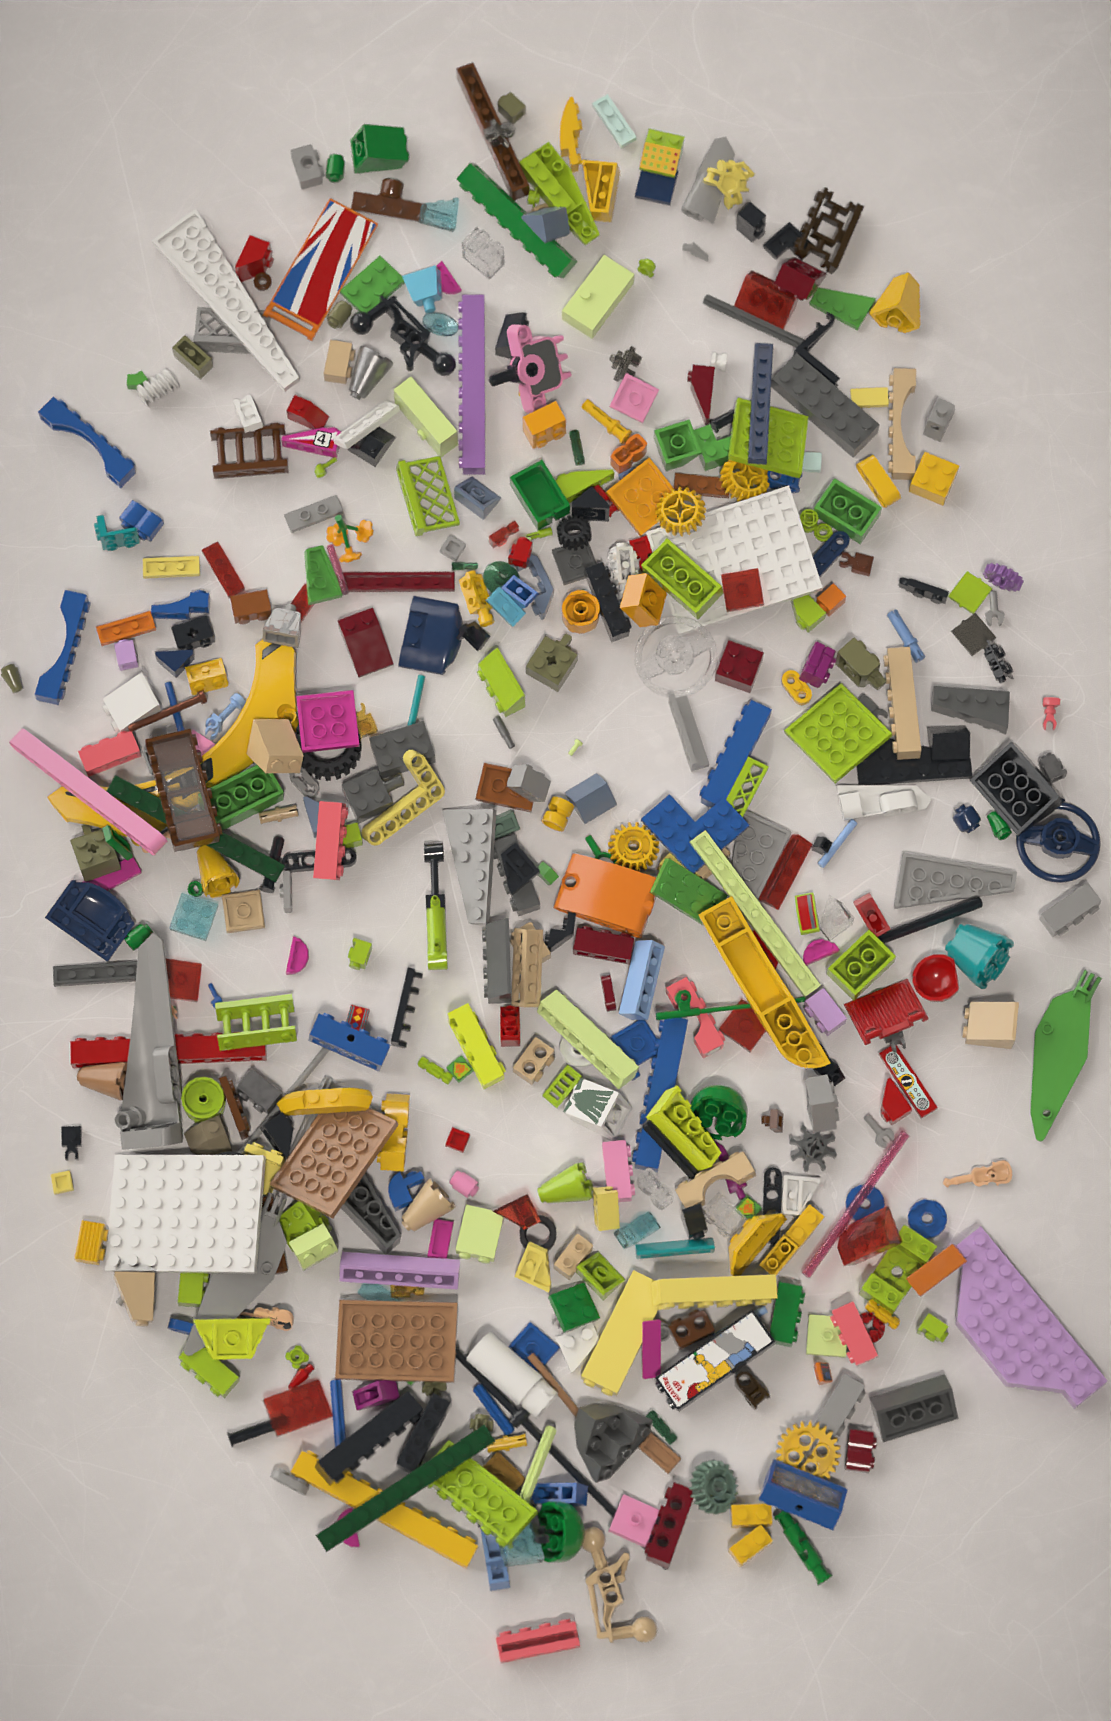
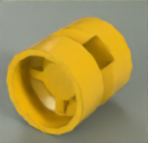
[541,796,574,832]

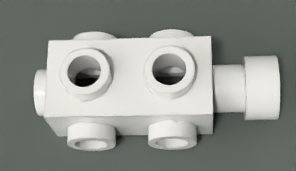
[608,543,638,601]

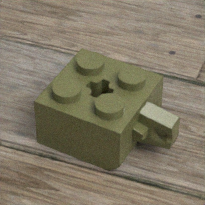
[526,633,578,692]
[835,638,886,690]
[70,825,121,882]

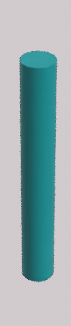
[407,675,425,726]

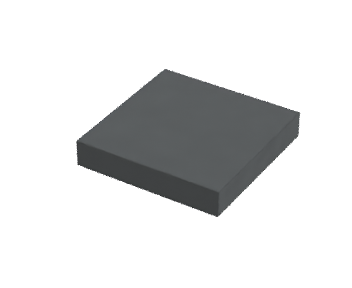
[552,545,596,585]

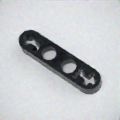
[282,848,357,873]
[763,1167,782,1244]

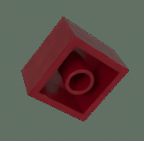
[715,640,764,693]

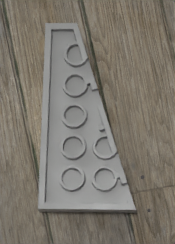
[728,811,791,922]
[894,852,1017,909]

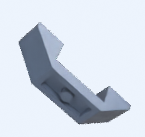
[509,549,554,620]

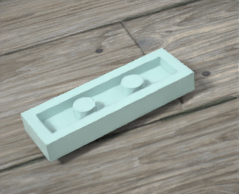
[592,94,637,148]

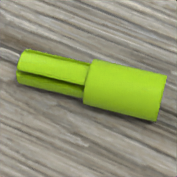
[526,527,553,540]

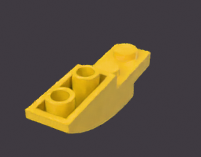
[560,97,583,173]
[759,1204,825,1276]

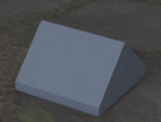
[521,207,570,243]
[454,476,501,520]
[564,773,617,824]

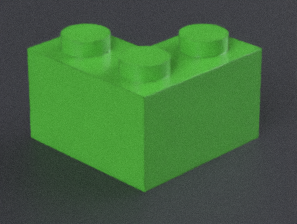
[694,425,731,471]

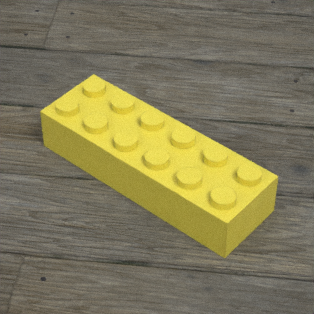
[651,1274,777,1310]

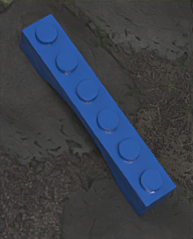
[38,396,136,489]
[35,590,91,705]

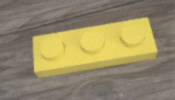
[143,556,200,579]

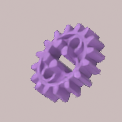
[983,563,1024,592]

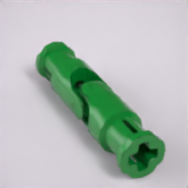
[774,1511,832,1586]

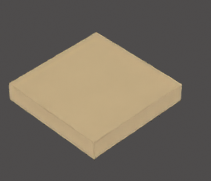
[222,890,265,933]

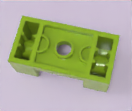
[859,1224,937,1315]

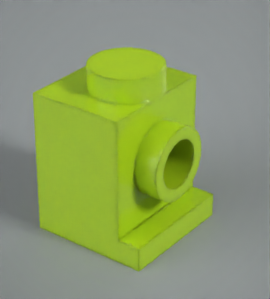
[348,938,372,970]
[916,1313,949,1343]

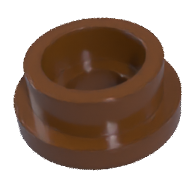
[253,273,272,291]

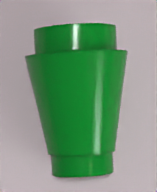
[987,811,1012,840]

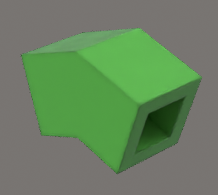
[127,370,148,390]
[537,862,559,885]

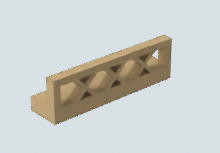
[511,928,543,1007]

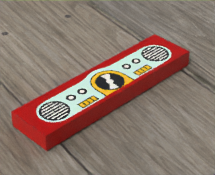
[879,1045,938,1119]

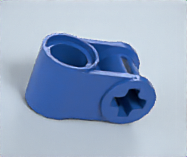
[767,471,803,493]

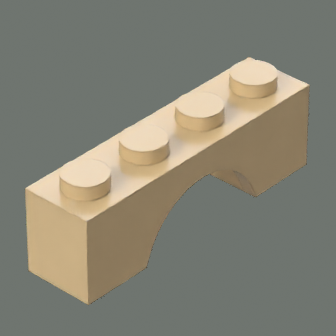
[675,1152,757,1208]

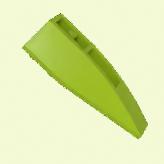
[519,142,600,246]

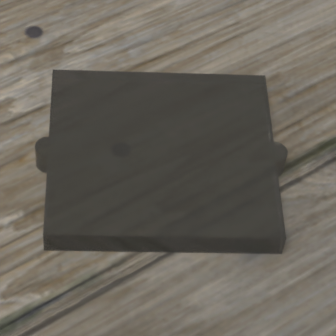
[951,613,996,656]

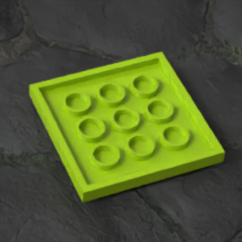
[728,398,809,479]
[784,683,892,784]

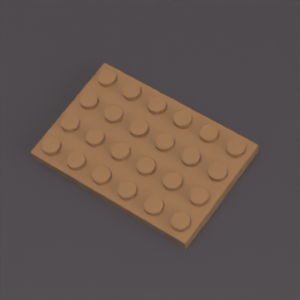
[270,1108,399,1219]
[335,1300,458,1383]

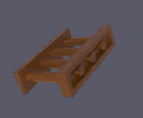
[210,423,289,479]

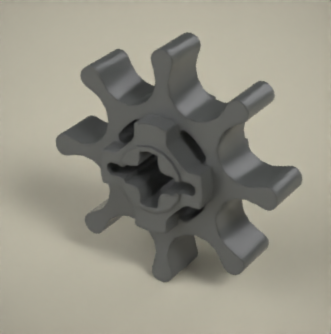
[789,1126,837,1172]

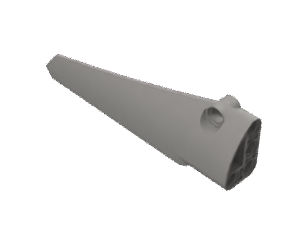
[115,933,183,1150]

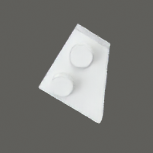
[781,1175,820,1217]
[556,1322,599,1373]

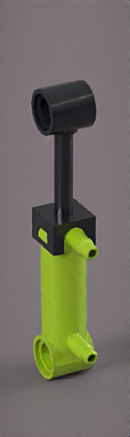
[424,843,448,970]

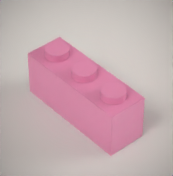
[602,1140,635,1202]

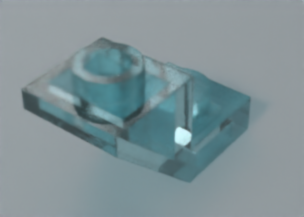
[613,1212,661,1249]

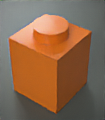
[816,583,846,617]

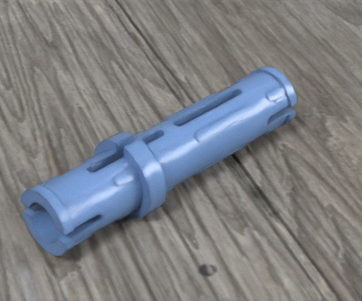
[887,609,925,663]

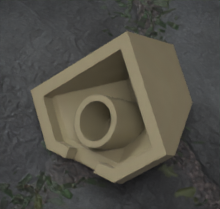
[184,1115,232,1155]

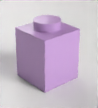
[114,639,138,671]

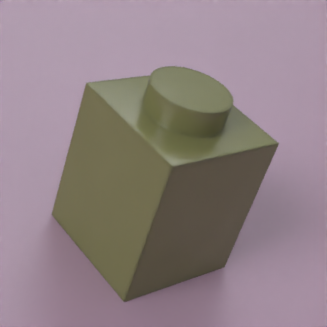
[498,91,526,125]

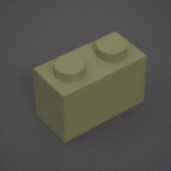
[172,335,213,379]

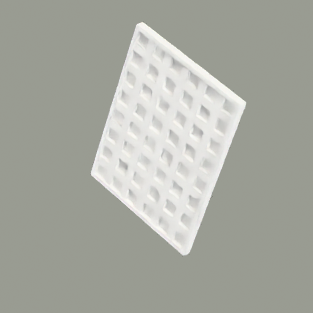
[646,486,823,636]
[105,1155,266,1274]

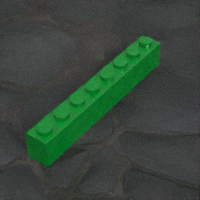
[456,162,578,278]

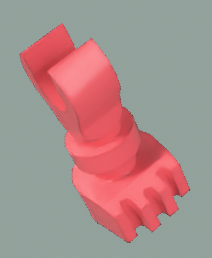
[1043,697,1060,731]

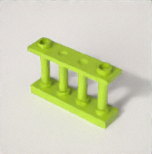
[215,994,297,1051]

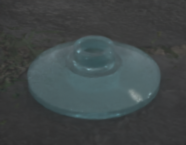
[422,312,459,336]

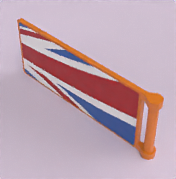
[263,199,378,341]

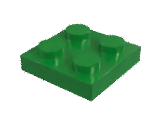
[548,1283,600,1333]

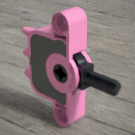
[489,325,572,413]

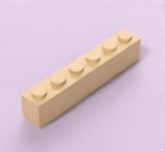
[883,647,921,760]

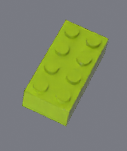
[641,538,724,620]

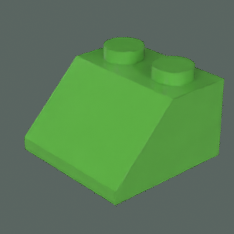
[654,419,702,471]

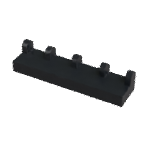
[391,968,423,1048]

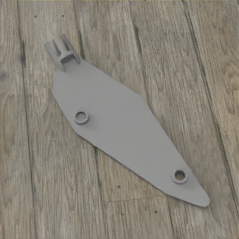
[184,1192,287,1356]

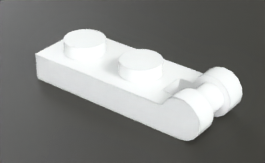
[233,395,263,433]

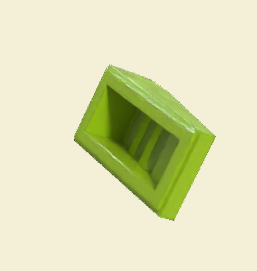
[542,1065,582,1108]

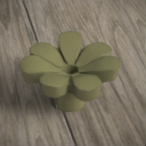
[422,1382,447,1396]

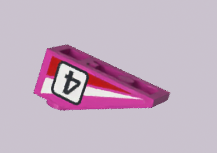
[282,427,341,459]

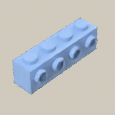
[619,940,665,1020]

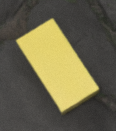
[850,387,889,408]

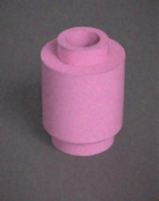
[449,1171,479,1198]

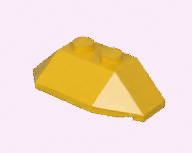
[729,1213,787,1276]

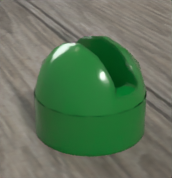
[187,881,203,897]

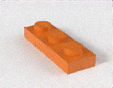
[96,611,156,646]

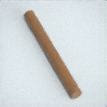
[527,1353,579,1417]

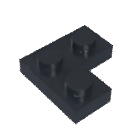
[763,222,815,260]

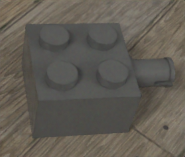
[341,769,404,824]

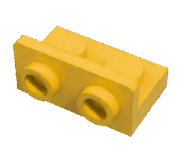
[185,658,229,695]

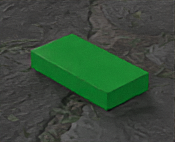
[102,825,133,861]

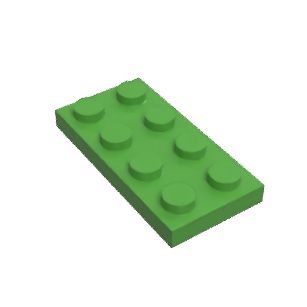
[650,858,728,926]

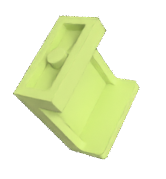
[456,1205,505,1264]

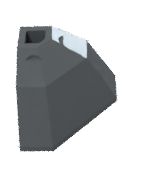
[574,1403,653,1483]

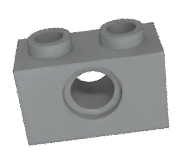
[290,144,325,190]

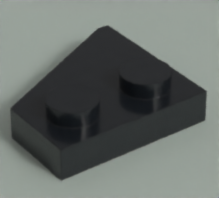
[501,843,540,896]

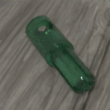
[452,562,478,571]

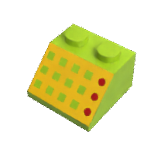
[639,129,685,178]

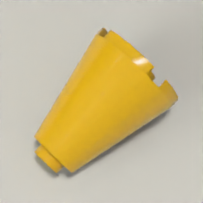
[196,845,240,898]

